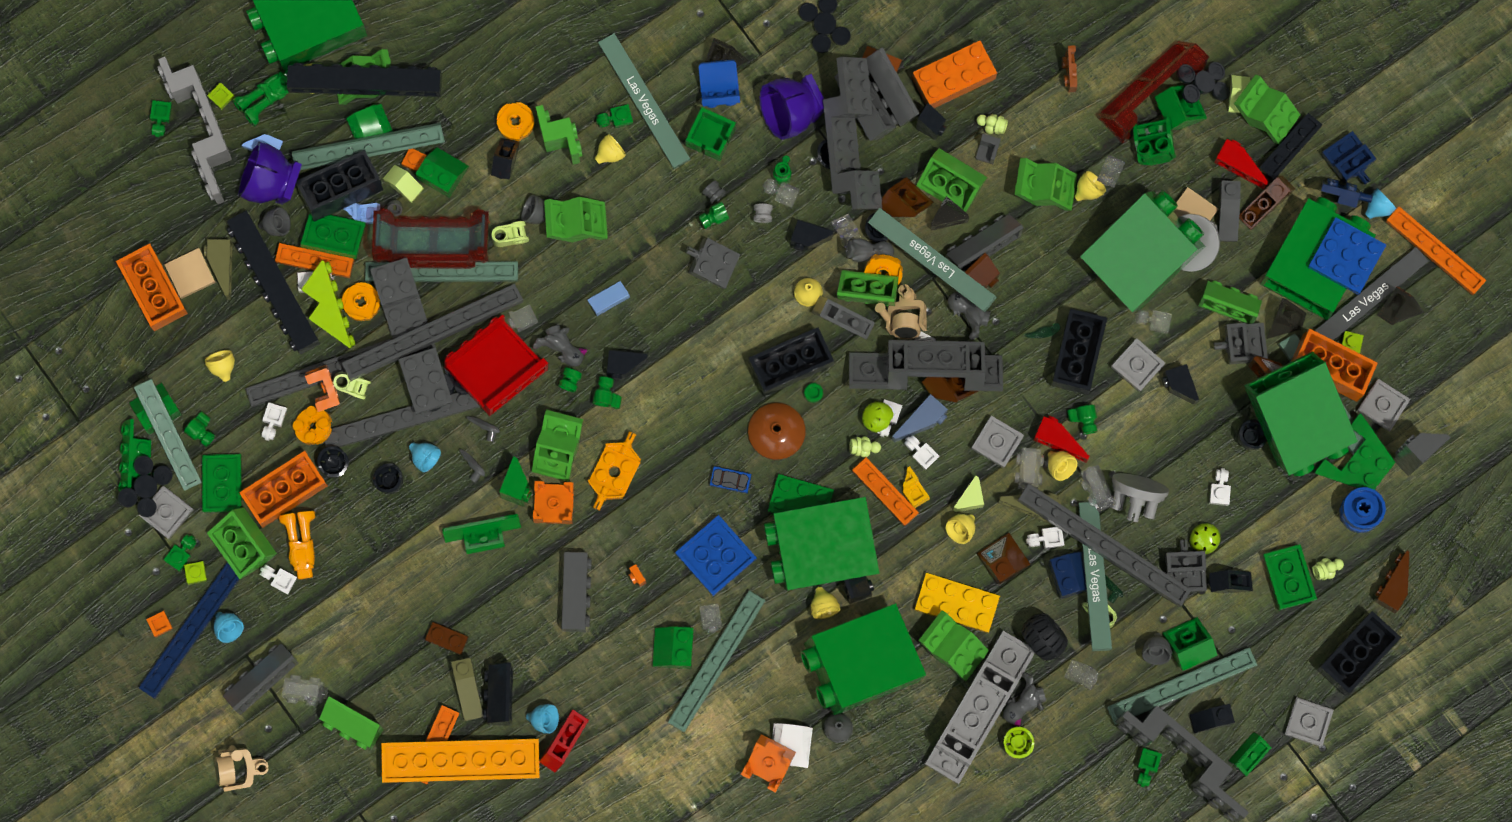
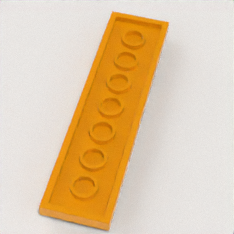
[381,739,539,783]

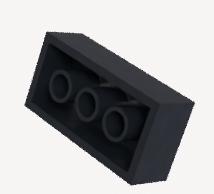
[296,150,383,222]
[1051,309,1107,395]
[748,327,834,397]
[1317,611,1401,696]

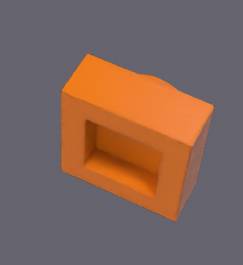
[402,148,427,172]
[628,564,646,587]
[146,611,173,638]

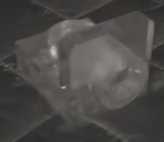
[699,604,722,633]

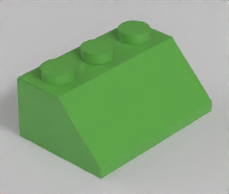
[916,148,987,215]
[837,270,899,306]
[1198,281,1262,324]
[207,507,277,579]
[319,697,384,750]

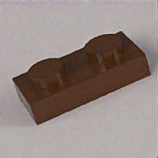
[425,622,469,655]

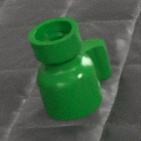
[773,155,792,185]
[698,202,729,229]
[592,377,622,409]
[1067,405,1098,435]
[184,411,216,447]

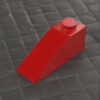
[1214,139,1268,190]
[1033,416,1090,463]
[539,710,589,772]

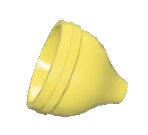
[595,134,626,164]
[1075,171,1106,202]
[794,278,823,307]
[205,350,235,382]
[1048,451,1077,481]
[946,514,976,544]
[811,587,841,619]

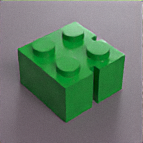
[685,107,736,161]

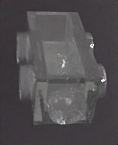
[1014,448,1044,492]
[1080,465,1116,512]
[282,675,328,706]

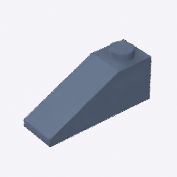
[892,394,948,442]

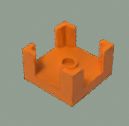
[305,364,340,412]
[533,481,574,524]
[741,734,796,793]

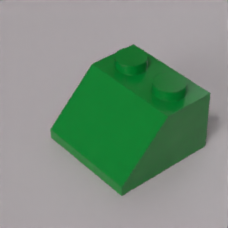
[1155,85,1207,130]
[415,147,469,198]
[129,383,182,435]
[499,456,532,506]
[1163,617,1218,671]
[653,627,694,669]

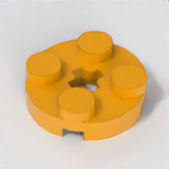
[497,102,535,141]
[864,254,903,285]
[342,282,381,321]
[293,406,332,445]

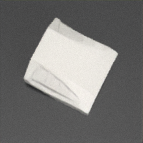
[772,724,813,768]

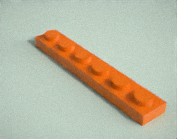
[1386,207,1486,295]

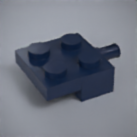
[1321,131,1376,185]
[1321,178,1373,208]

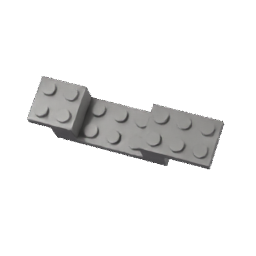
[157,57,232,204]
[925,631,1035,785]

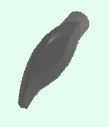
[467,416,500,442]
[459,449,485,483]

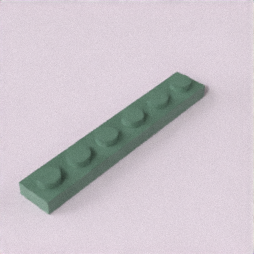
[134,378,202,491]

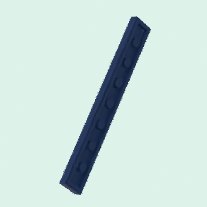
[139,562,240,699]

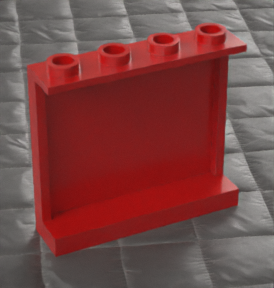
[444,315,548,416]

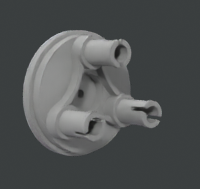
[1179,214,1220,272]
[1110,473,1169,522]

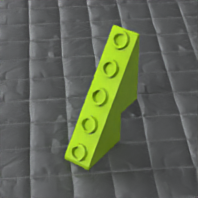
[301,260,356,349]

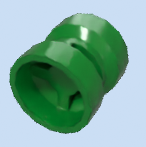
[558,368,582,393]

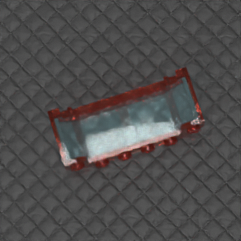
[372,209,490,269]

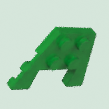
[1314,413,1395,490]

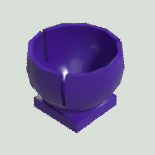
[759,74,824,140]
[238,141,302,205]

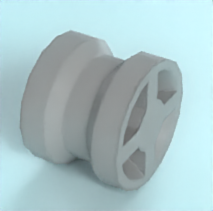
[754,204,773,223]

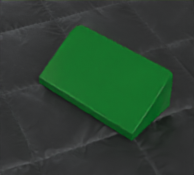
[1229,732,1272,777]

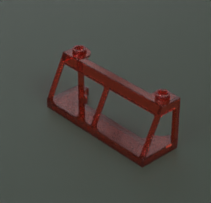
[1097,41,1209,144]

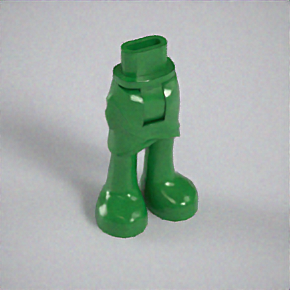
[232,69,289,127]

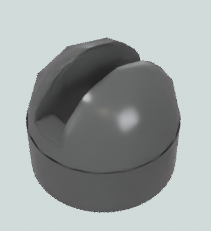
[387,200,403,216]

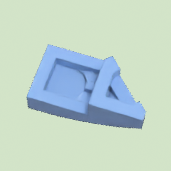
[241,134,283,151]
[344,203,380,224]

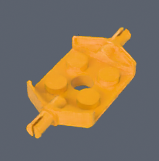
[588,432,641,511]

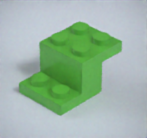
[337,49,391,105]
[1234,74,1300,144]
[536,105,582,165]
[1015,158,1077,211]
[544,197,608,243]
[532,410,584,482]
[919,610,989,681]

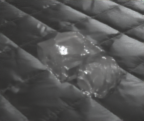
[763,179,800,208]
[1134,310,1172,334]

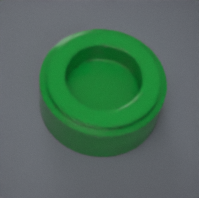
[804,383,823,403]

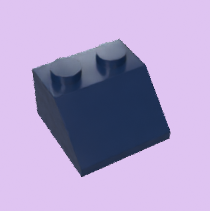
[1048,552,1086,600]

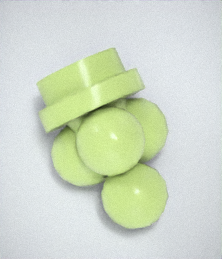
[977,114,1008,135]
[849,436,881,458]
[1312,558,1344,580]

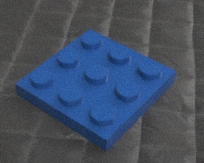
[1308,218,1386,295]
[675,515,757,597]

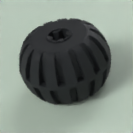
[1022,613,1068,661]

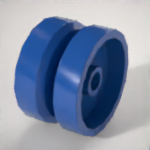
[1339,487,1386,533]

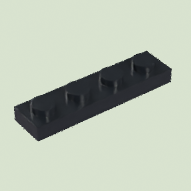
[1259,113,1322,181]

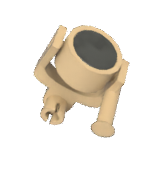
[875,284,927,339]
[215,745,268,792]

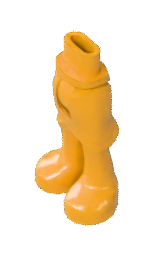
[279,511,315,580]

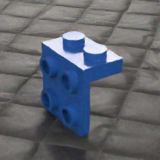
[699,60,740,108]

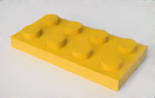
[915,573,1000,633]

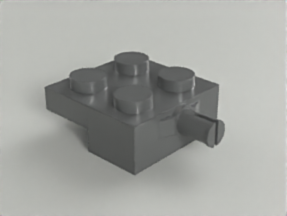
[685,238,740,289]
[1214,323,1268,365]
[1165,540,1207,592]

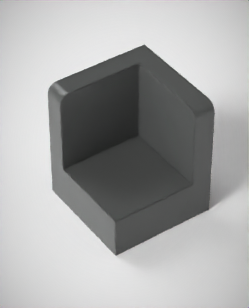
[976,134,1001,165]

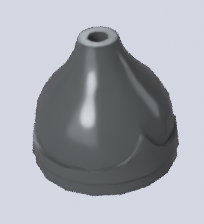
[521,195,546,224]
[259,207,291,236]
[1142,633,1172,665]
[824,713,853,743]

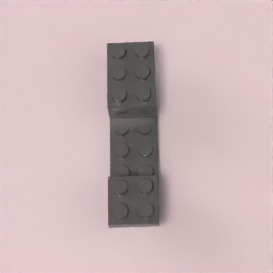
[823,57,882,210]
[370,258,453,415]
[849,340,1003,391]
[1115,706,1249,822]

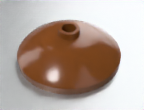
[748,403,805,460]

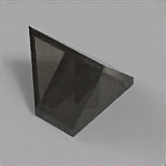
[705,38,748,67]
[930,196,969,231]
[1377,286,1424,325]
[1267,298,1307,339]

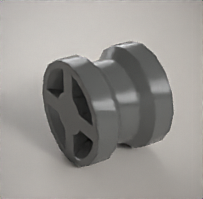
[702,180,726,204]

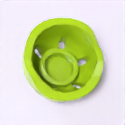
[862,402,893,432]
[1190,523,1221,554]
[1004,727,1034,758]

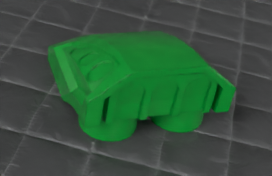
[346,104,393,139]
[1133,117,1176,166]

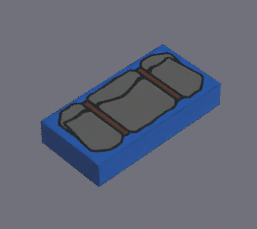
[710,466,751,494]

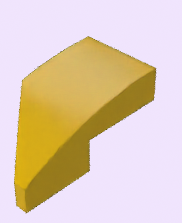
[903,466,930,508]

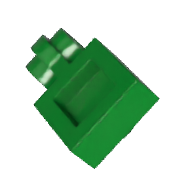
[150,100,172,138]
[596,104,633,128]
[164,534,197,572]
[1137,748,1162,788]

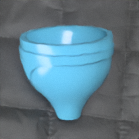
[1365,188,1397,219]
[409,442,441,472]
[214,612,244,643]
[526,704,559,734]

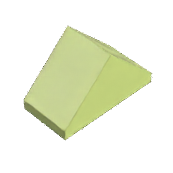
[1228,75,1251,113]
[383,165,424,203]
[953,476,984,512]

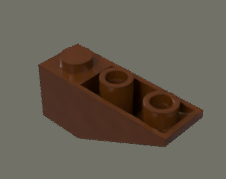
[1239,175,1295,230]
[1375,550,1409,614]

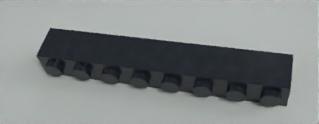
[287,63,442,97]
[226,210,320,355]

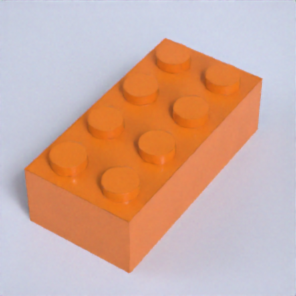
[912,41,997,108]
[116,243,188,331]
[1291,328,1378,402]
[239,451,328,528]

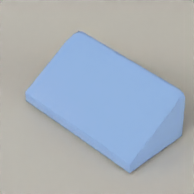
[588,281,630,316]

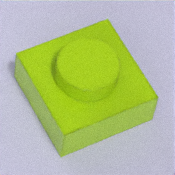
[207,83,235,110]
[1342,331,1364,354]
[184,561,207,585]

